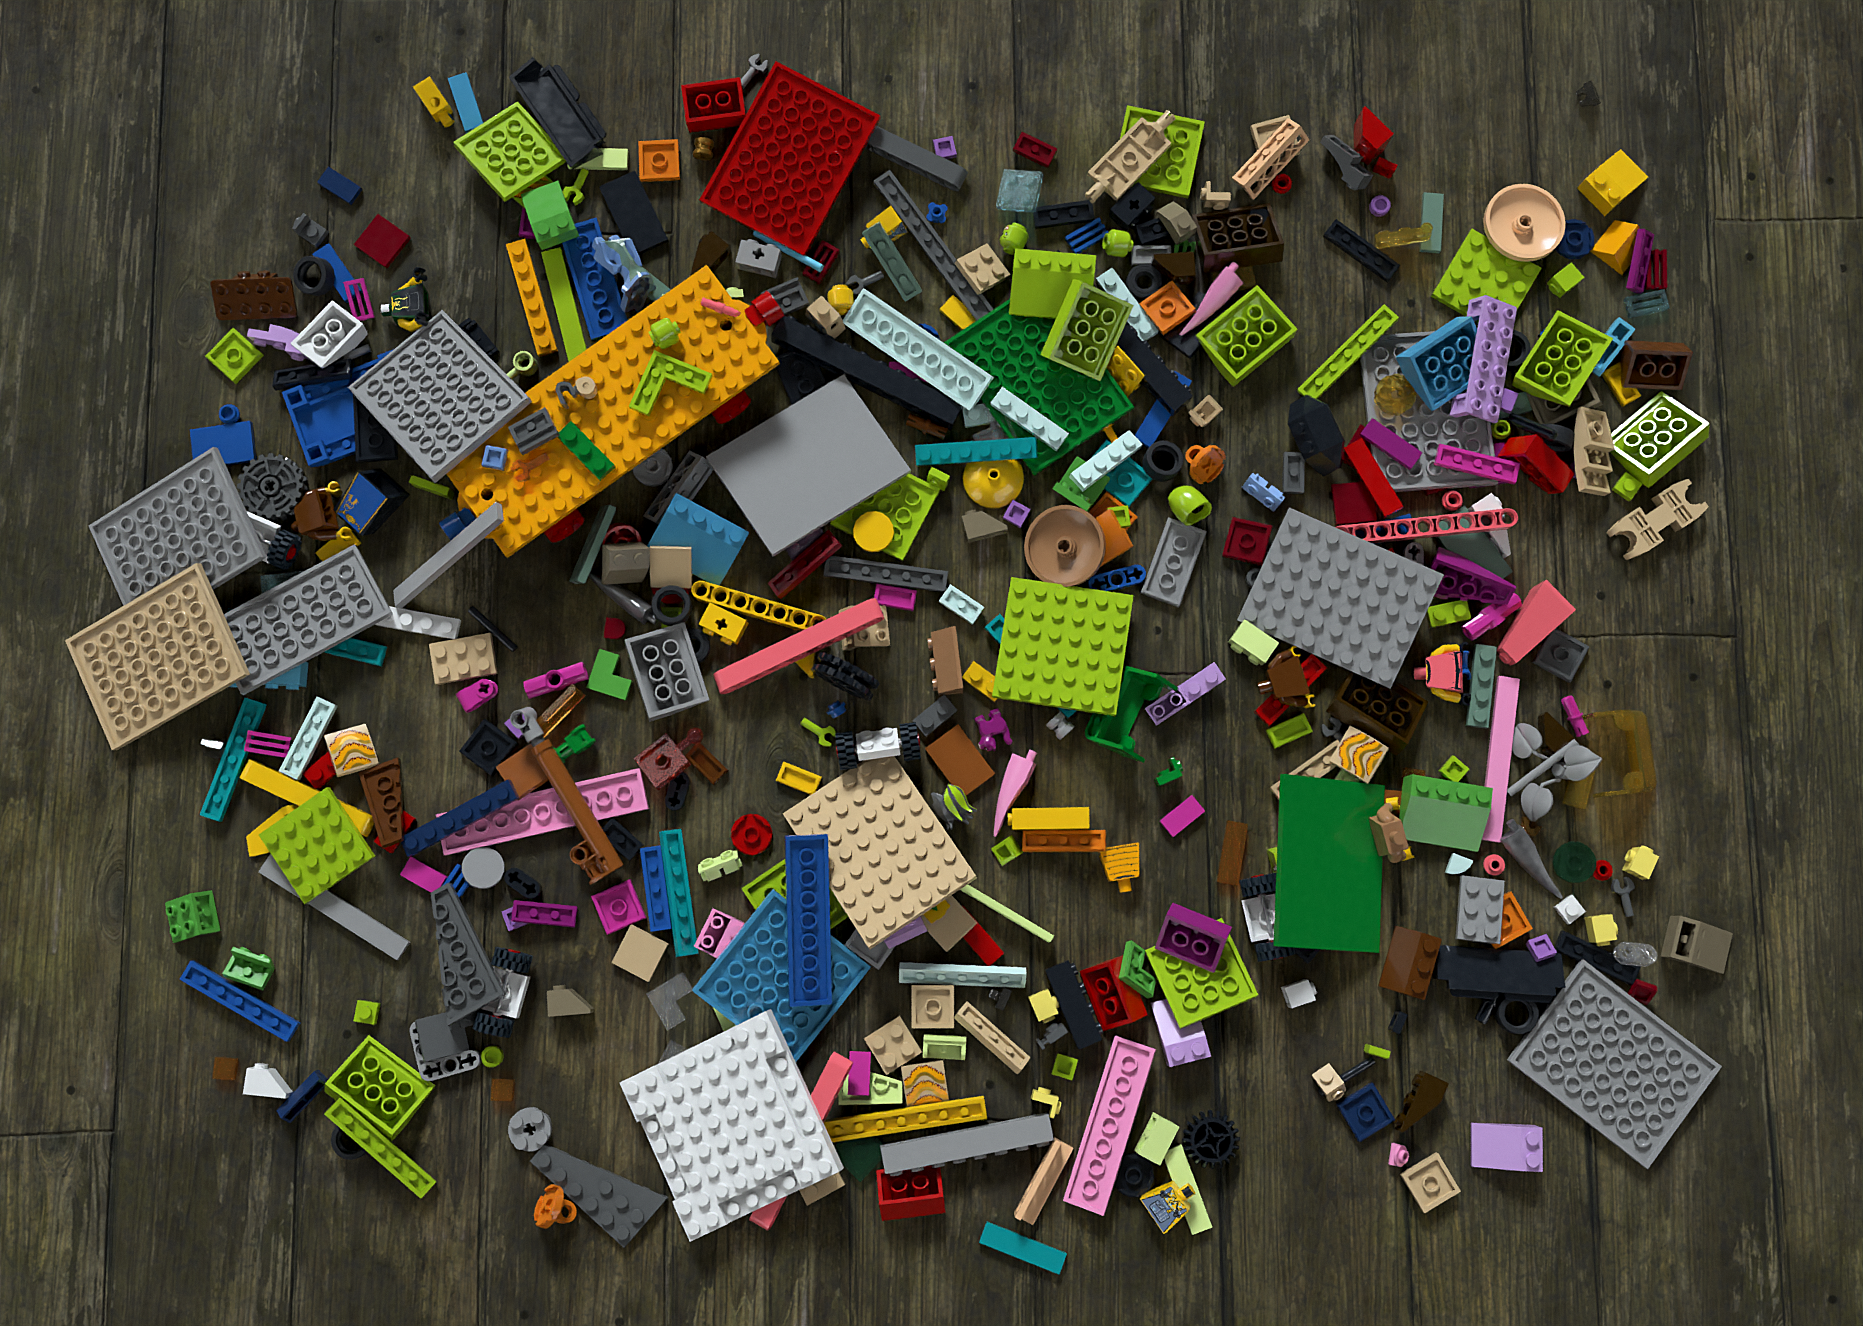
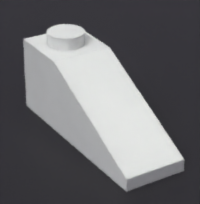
[1468,493,1511,559]

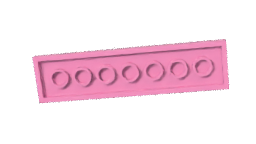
[1063,1035,1156,1216]

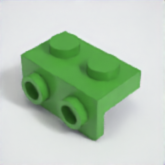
[222,947,275,990]

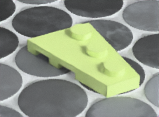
[838,1072,903,1105]

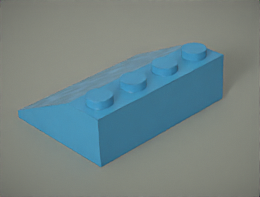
[1396,316,1477,411]
[647,493,749,586]

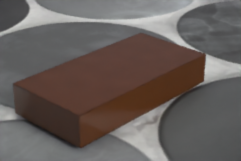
[684,741,729,785]

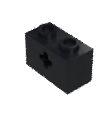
[1109,182,1155,231]

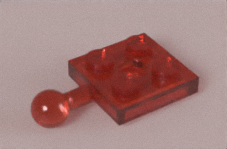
[634,727,704,790]

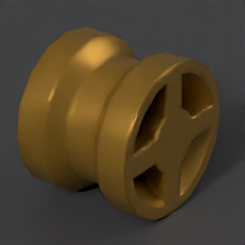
[693,137,714,161]

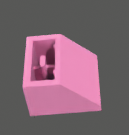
[694,908,745,958]

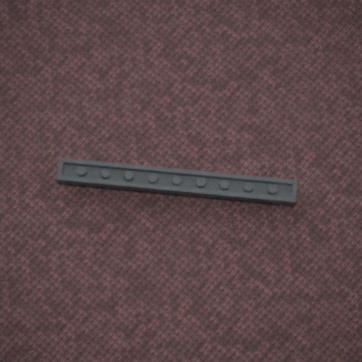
[874,170,994,321]

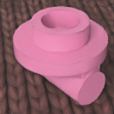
[1388,1143,1409,1167]

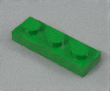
[558,421,616,481]

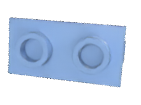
[1242,473,1285,512]

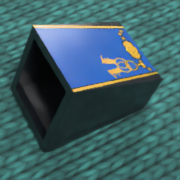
[333,468,410,536]

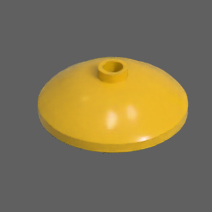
[963,460,1024,508]

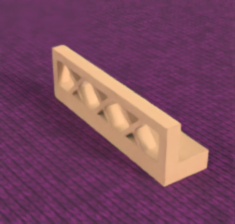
[1232,118,1309,200]
[1014,1137,1074,1225]

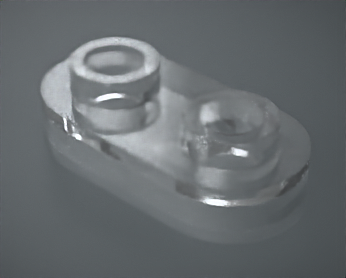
[1613,942,1657,967]

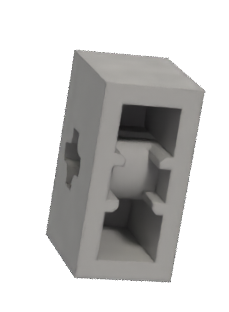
[735,239,782,278]

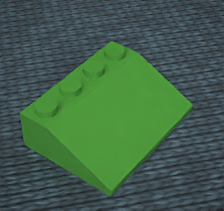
[1399,774,1493,852]

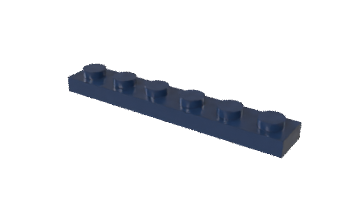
[401,779,519,857]

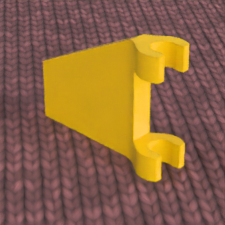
[246,804,299,857]

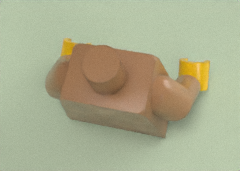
[1369,797,1414,863]

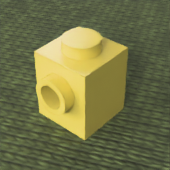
[1622,846,1659,880]
[1584,914,1618,946]
[1028,989,1060,1023]

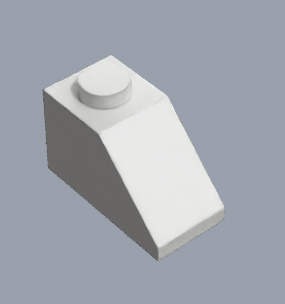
[243,1063,293,1098]

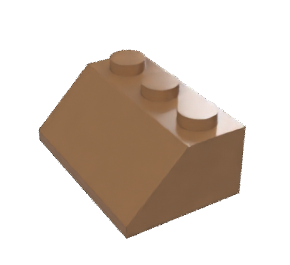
[927,626,963,696]

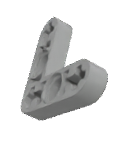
[410,1022,482,1081]

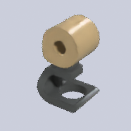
[556,377,598,409]

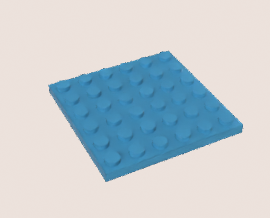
[692,889,871,1062]

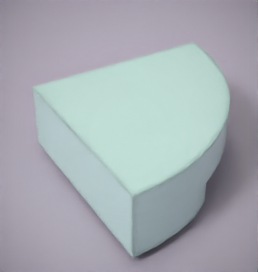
[1445,853,1473,874]

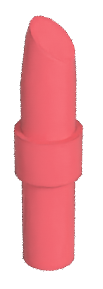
[701,298,741,317]

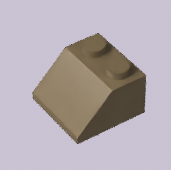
[602,542,650,585]

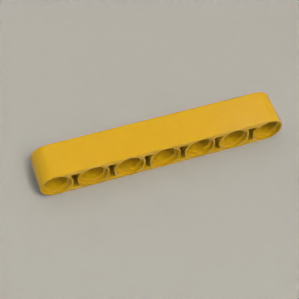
[691,581,826,631]
[239,759,374,837]

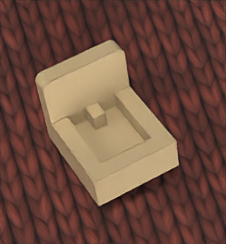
[1200,181,1231,210]
[1188,395,1223,427]
[1312,1063,1346,1102]

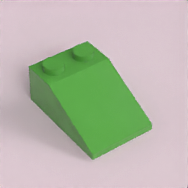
[521,181,579,250]

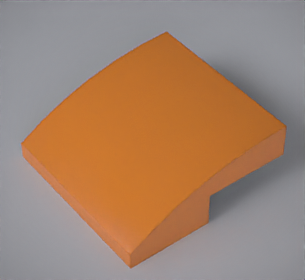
[1096,509,1133,567]

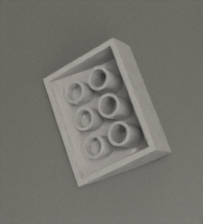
[625,622,709,722]

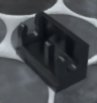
[458,318,499,358]

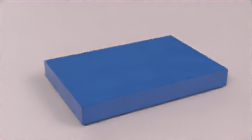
[190,421,257,466]

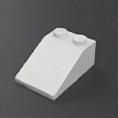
[290,301,368,369]

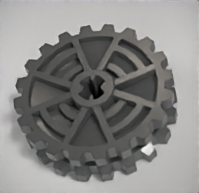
[237,453,309,522]

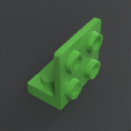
[1053,457,1110,512]
[165,890,220,943]

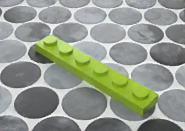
[1297,304,1399,399]
[324,1097,436,1198]

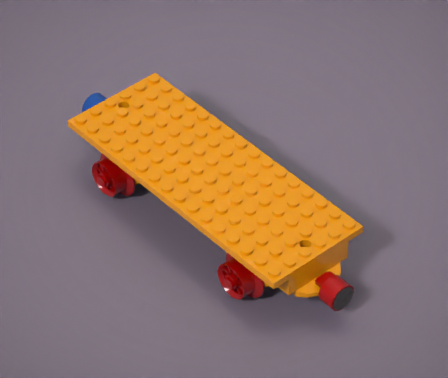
[439,265,784,558]

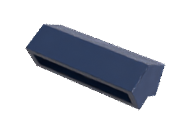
[276,1070,327,1123]

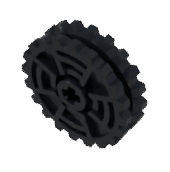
[811,652,880,701]

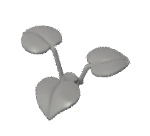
[1512,723,1602,822]

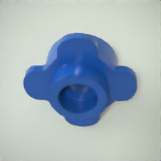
[926,202,948,223]

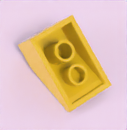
[1577,149,1648,216]

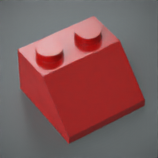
[1354,106,1394,166]

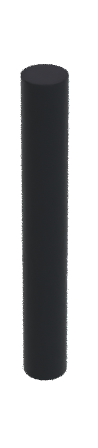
[468,606,518,652]
[1317,1056,1376,1097]

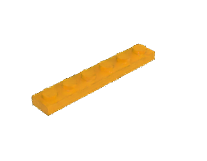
[506,239,558,357]

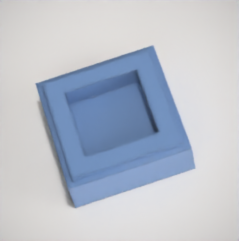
[482,445,508,471]

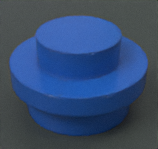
[219,404,240,424]
[826,700,846,718]

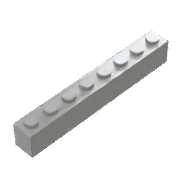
[880,1112,1054,1176]

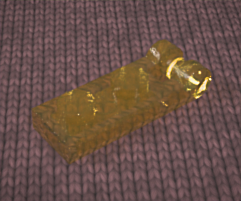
[1374,223,1433,249]

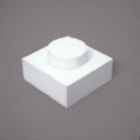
[1554,895,1586,924]

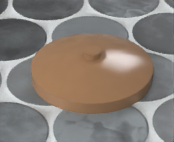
[1024,505,1106,587]

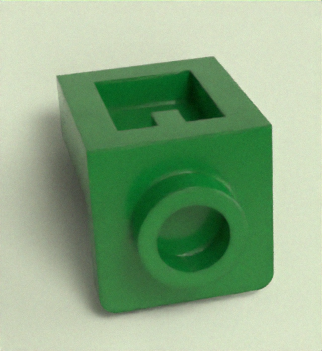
[1154,757,1183,787]

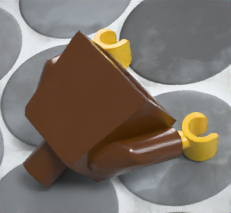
[291,481,353,541]
[1257,646,1316,708]

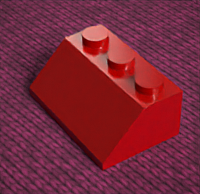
[1079,955,1148,1031]
[876,1165,946,1221]

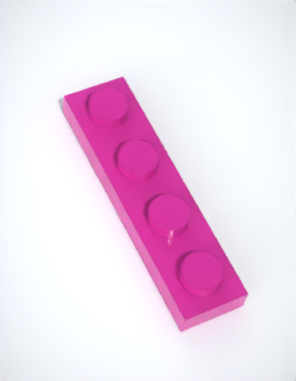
[1434,444,1520,485]

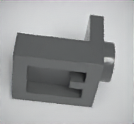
[292,213,329,248]

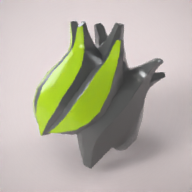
[931,784,977,830]

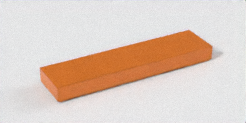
[1022,830,1106,852]

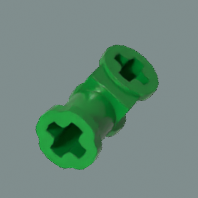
[553,724,596,763]

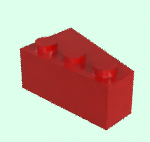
[1497,434,1575,494]

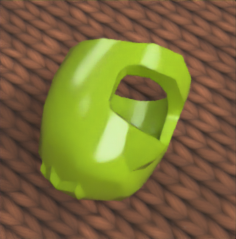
[1168,485,1212,526]

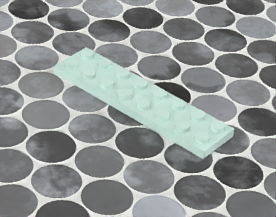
[843,288,994,411]

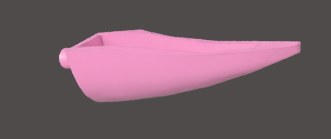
[1179,262,1243,336]
[994,750,1037,837]

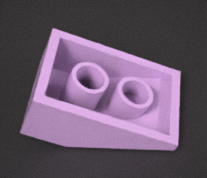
[1151,999,1211,1067]
[1471,1123,1543,1172]

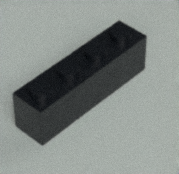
[1045,960,1104,1050]

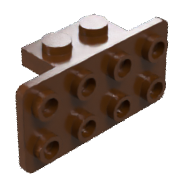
[210,270,298,320]

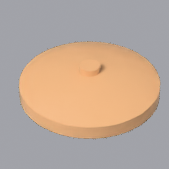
[1483,184,1565,262]

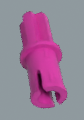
[1561,695,1589,737]

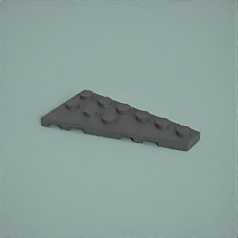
[431,882,506,1026]
[530,1144,668,1248]

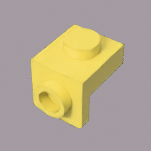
[1031,1087,1061,1119]

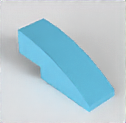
[1592,317,1635,377]

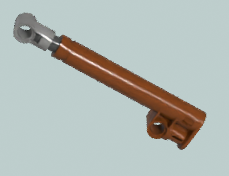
[510,707,624,885]

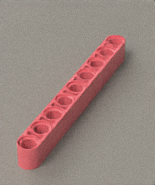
[1335,508,1518,543]
[713,598,884,695]
[749,1052,853,1231]

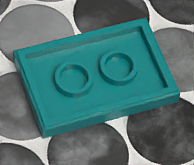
[1091,439,1152,509]

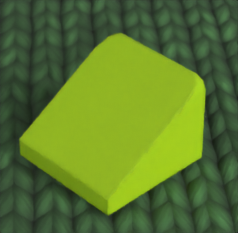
[991,835,1023,866]

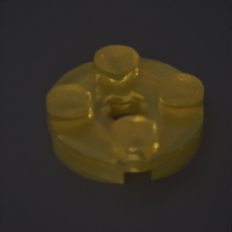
[1374,374,1416,416]

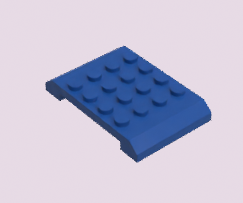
[282,349,394,467]

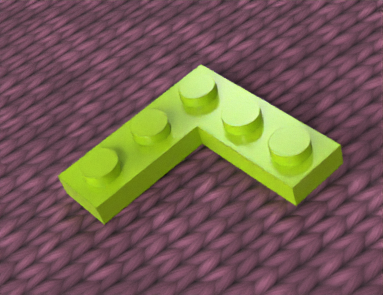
[629,350,713,416]

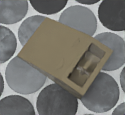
[1661,916,1733,974]

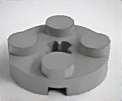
[508,1107,552,1151]

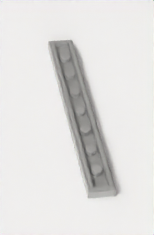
[393,502,504,609]
[259,854,410,960]

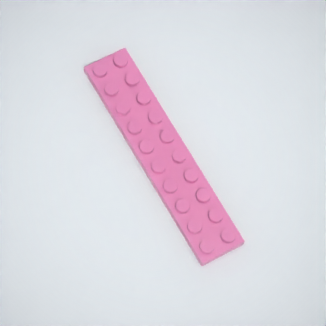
[436,768,649,856]

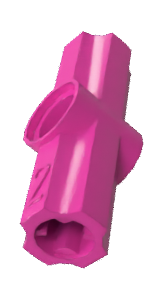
[1461,593,1522,641]
[523,662,589,699]

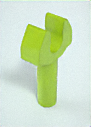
[563,168,589,206]
[800,717,836,747]

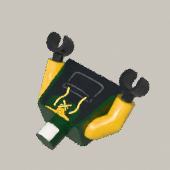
[381,267,430,332]

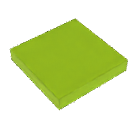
[205,328,264,384]

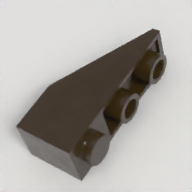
[1395,1071,1449,1133]

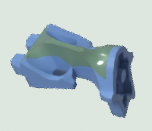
[592,235,656,312]

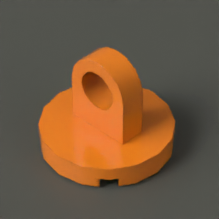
[1185,445,1226,484]
[534,1184,577,1229]

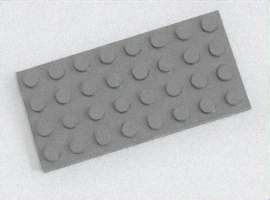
[224,544,393,695]

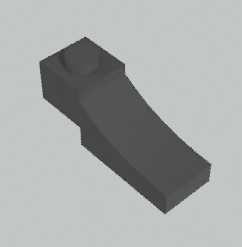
[1320,135,1373,190]

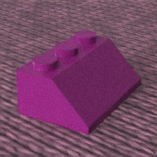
[1155,903,1232,973]

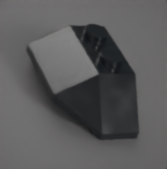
[1288,395,1345,477]

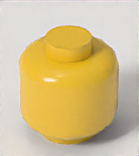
[827,285,854,316]

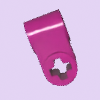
[456,679,499,713]

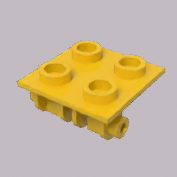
[1106,346,1145,397]

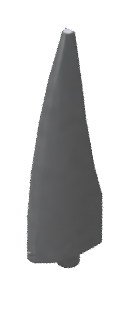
[589,571,659,625]
[1500,819,1563,899]

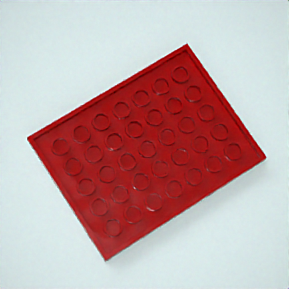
[699,61,881,256]

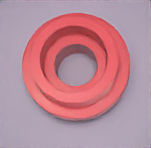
[1442,490,1463,511]
[1483,854,1505,875]

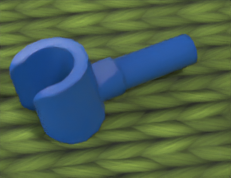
[1462,651,1471,680]

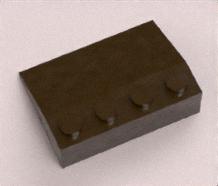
[1191,203,1284,273]
[1326,670,1428,756]

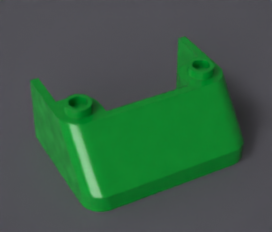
[1085,665,1178,763]

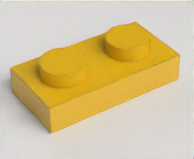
[962,661,997,702]

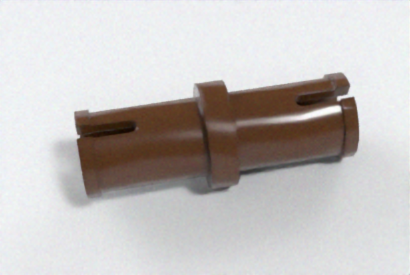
[906,413,948,440]

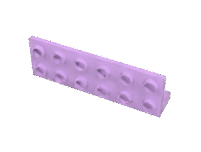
[1450,295,1517,423]

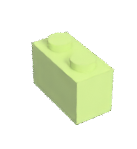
[1228,619,1279,665]

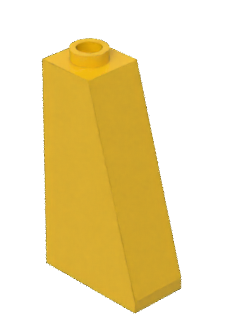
[1007,807,1089,830]

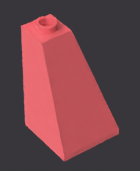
[1496,579,1576,666]

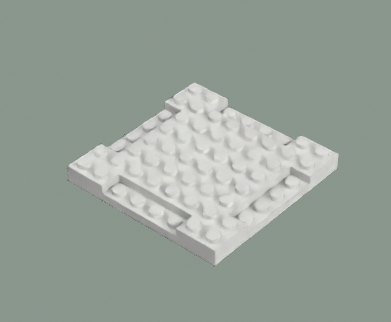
[620,1009,844,1242]

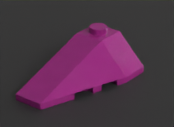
[1429,547,1516,605]

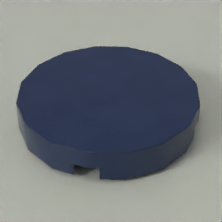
[1555,219,1595,260]

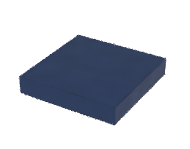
[1336,1082,1395,1142]

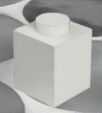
[1281,979,1317,1008]

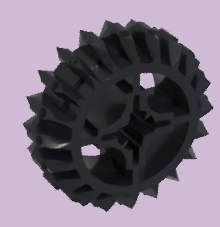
[1182,1110,1240,1169]

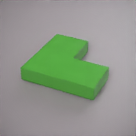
[586,649,633,701]
[1119,940,1156,999]

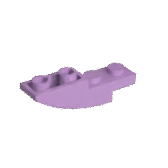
[247,324,314,363]
[1145,662,1226,726]

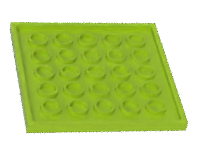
[992,577,1134,716]

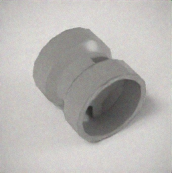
[1046,712,1075,740]

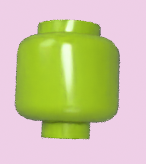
[999,223,1029,255]
[1102,229,1134,258]
[648,318,681,349]

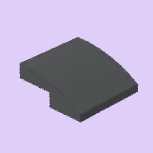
[415,1012,469,1062]

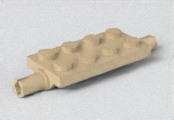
[1084,110,1175,203]

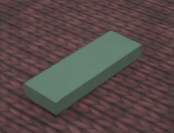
[1419,192,1444,253]

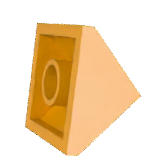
[1590,220,1640,275]

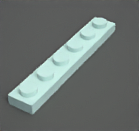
[899,962,1026,988]

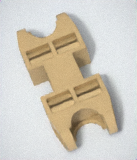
[1607,479,1709,560]

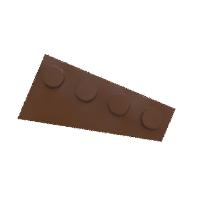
[358,758,404,848]

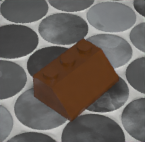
[1620,340,1693,390]
[1378,926,1442,1000]

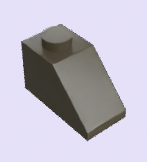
[1156,201,1197,245]
[962,510,1008,543]
[547,985,594,1017]

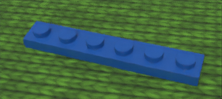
[180,961,300,1042]

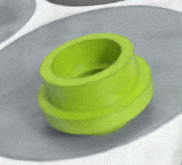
[1491,419,1511,440]

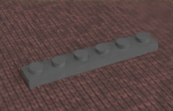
[824,556,948,593]

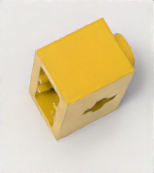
[699,603,749,646]

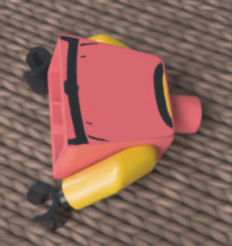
[1414,642,1471,706]

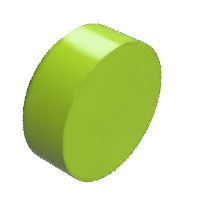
[481,1045,504,1067]

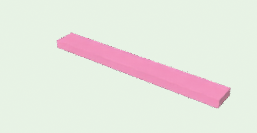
[1482,676,1520,843]

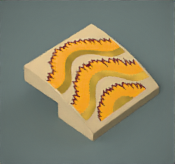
[324,724,379,777]
[1329,726,1389,784]
[901,1060,949,1107]

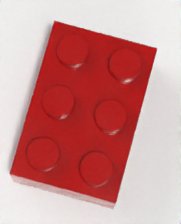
[681,77,746,133]

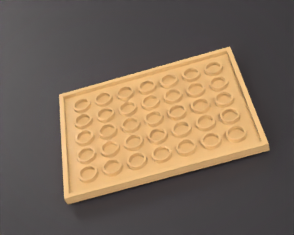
[65,563,250,750]
[783,756,977,949]

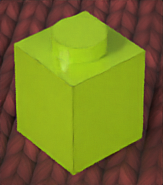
[1547,262,1585,298]

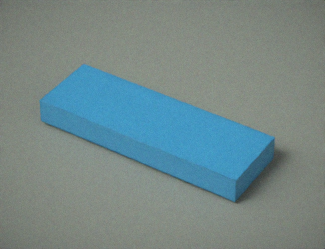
[448,72,484,134]

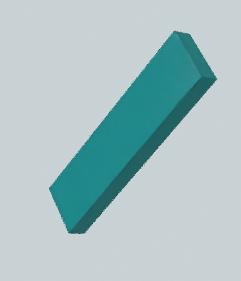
[979,1221,1067,1274]

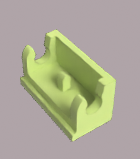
[923,1034,966,1060]
[1134,1112,1179,1165]

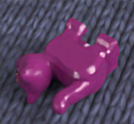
[974,708,1013,751]

